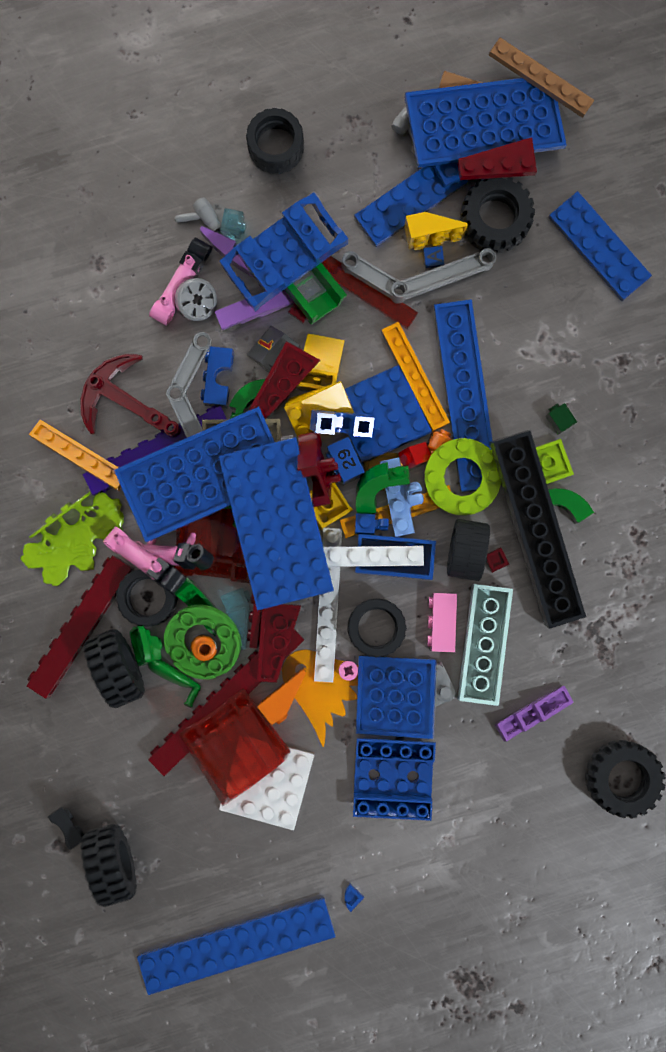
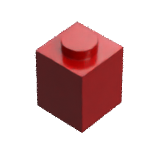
[398,442,431,469]

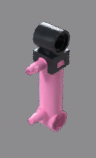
[149,237,213,326]
[102,527,187,595]
[135,532,214,570]

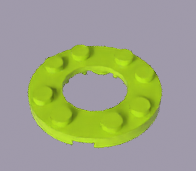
[424,438,501,516]

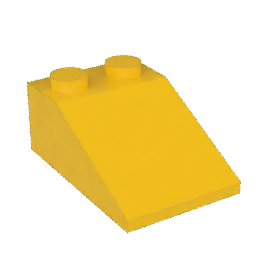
[284,381,354,437]

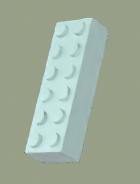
[457,584,513,706]

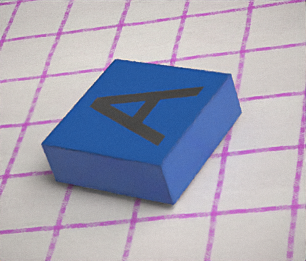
[423,246,444,268]

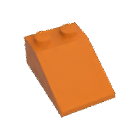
[257,666,307,725]

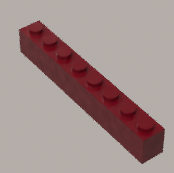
[27,555,135,699]

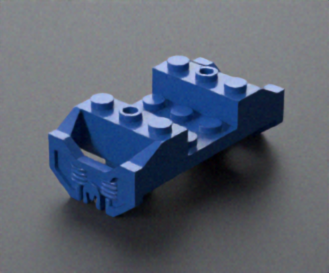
[219,192,349,312]

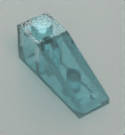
[220,588,251,650]

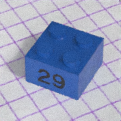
[325,437,365,485]

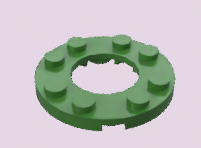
[164,605,241,679]

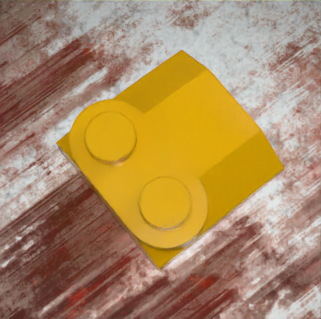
[309,483,353,530]

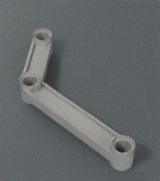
[341,248,496,303]
[166,332,211,438]

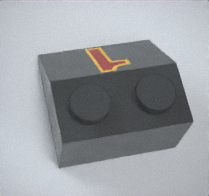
[247,326,300,373]

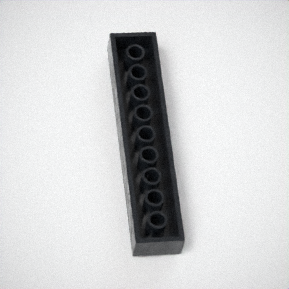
[489,430,586,629]

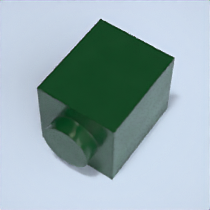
[546,403,577,435]

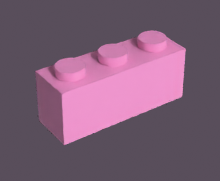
[427,593,457,652]

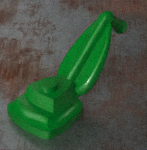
[130,626,201,708]

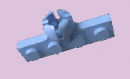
[380,457,424,537]

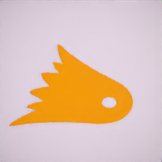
[282,650,358,747]

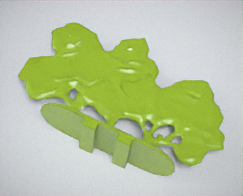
[20,491,124,586]

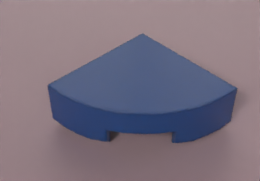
[345,883,364,912]

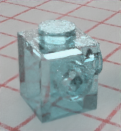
[220,208,246,240]

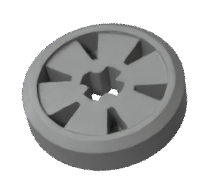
[175,278,217,321]

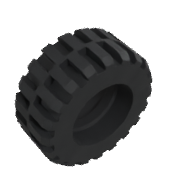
[460,177,535,253]
[84,629,145,708]
[586,740,666,819]
[81,824,137,907]

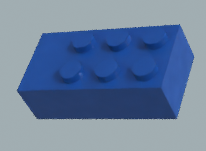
[355,534,436,580]

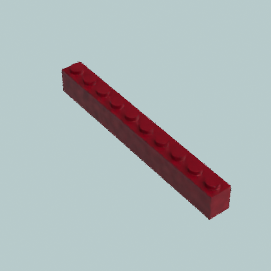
[148,628,305,776]

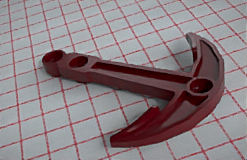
[80,354,181,437]

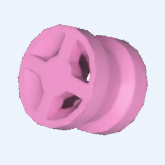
[339,661,358,681]

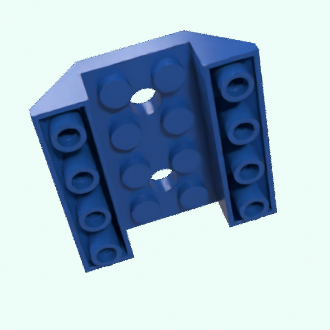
[353,738,436,821]

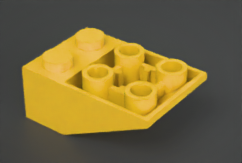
[404,212,468,250]
[297,333,345,391]

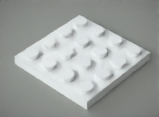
[219,733,314,831]

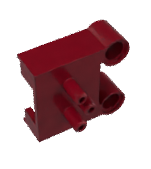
[297,431,341,507]

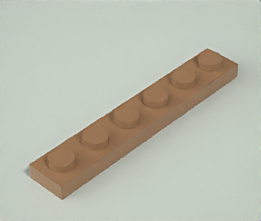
[488,37,594,118]

